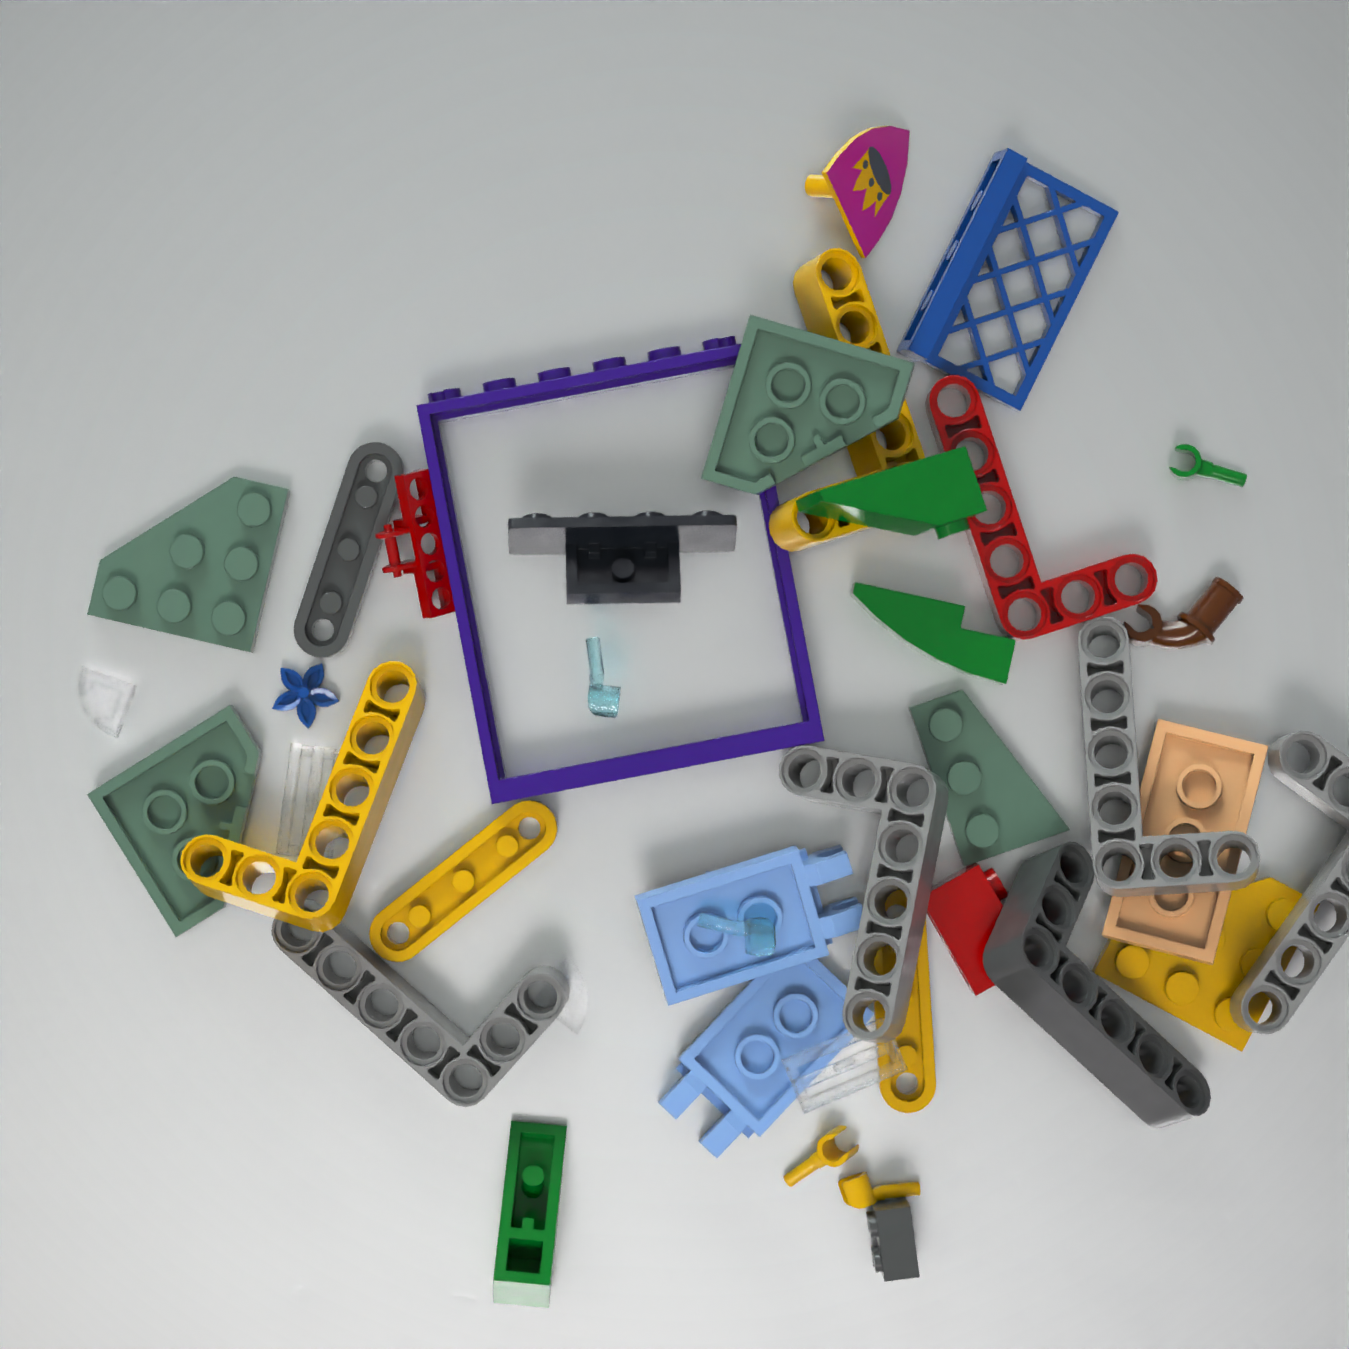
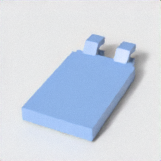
[635,845,863,1006]
[658,959,874,1158]

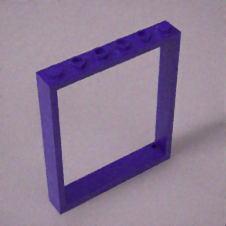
[416,336,825,804]

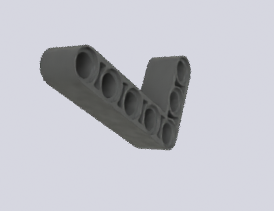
[983,841,1211,1128]

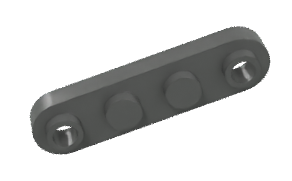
[294,442,405,658]

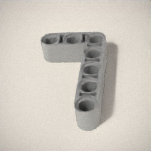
[1078,616,1260,897]
[1230,731,1349,1034]
[779,745,948,1043]
[271,899,570,1107]

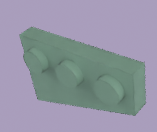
[908,690,1070,866]

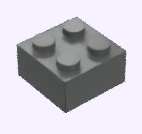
[866,1197,920,1282]

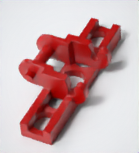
[375,469,455,618]

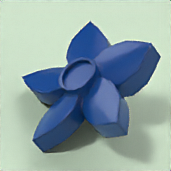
[272,663,340,729]

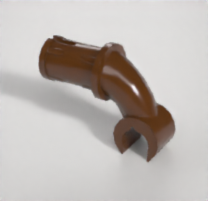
[1123,577,1244,649]

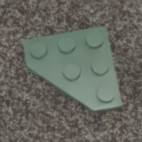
[701,314,915,495]
[87,477,291,653]
[87,705,262,937]

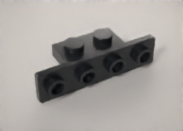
[508,511,737,605]

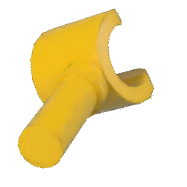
[783,1125,859,1187]
[838,1172,920,1209]

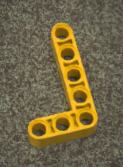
[769,248,925,552]
[180,661,426,932]

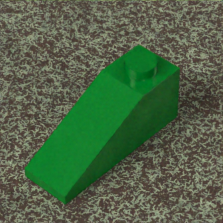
[796,446,987,540]
[493,1121,567,1308]

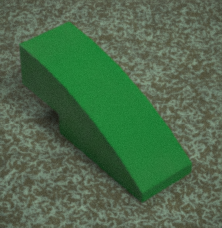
[850,582,1016,685]

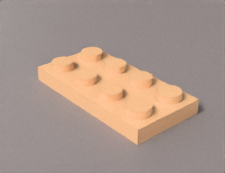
[1102,719,1268,966]

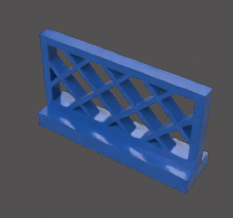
[896,148,1119,411]

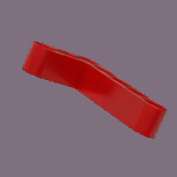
[925,375,1158,641]

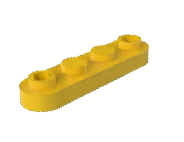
[369,800,558,962]
[874,890,936,1113]

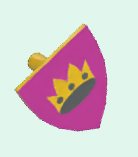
[805,126,910,258]

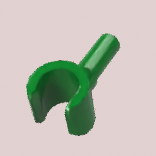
[1169,444,1247,487]

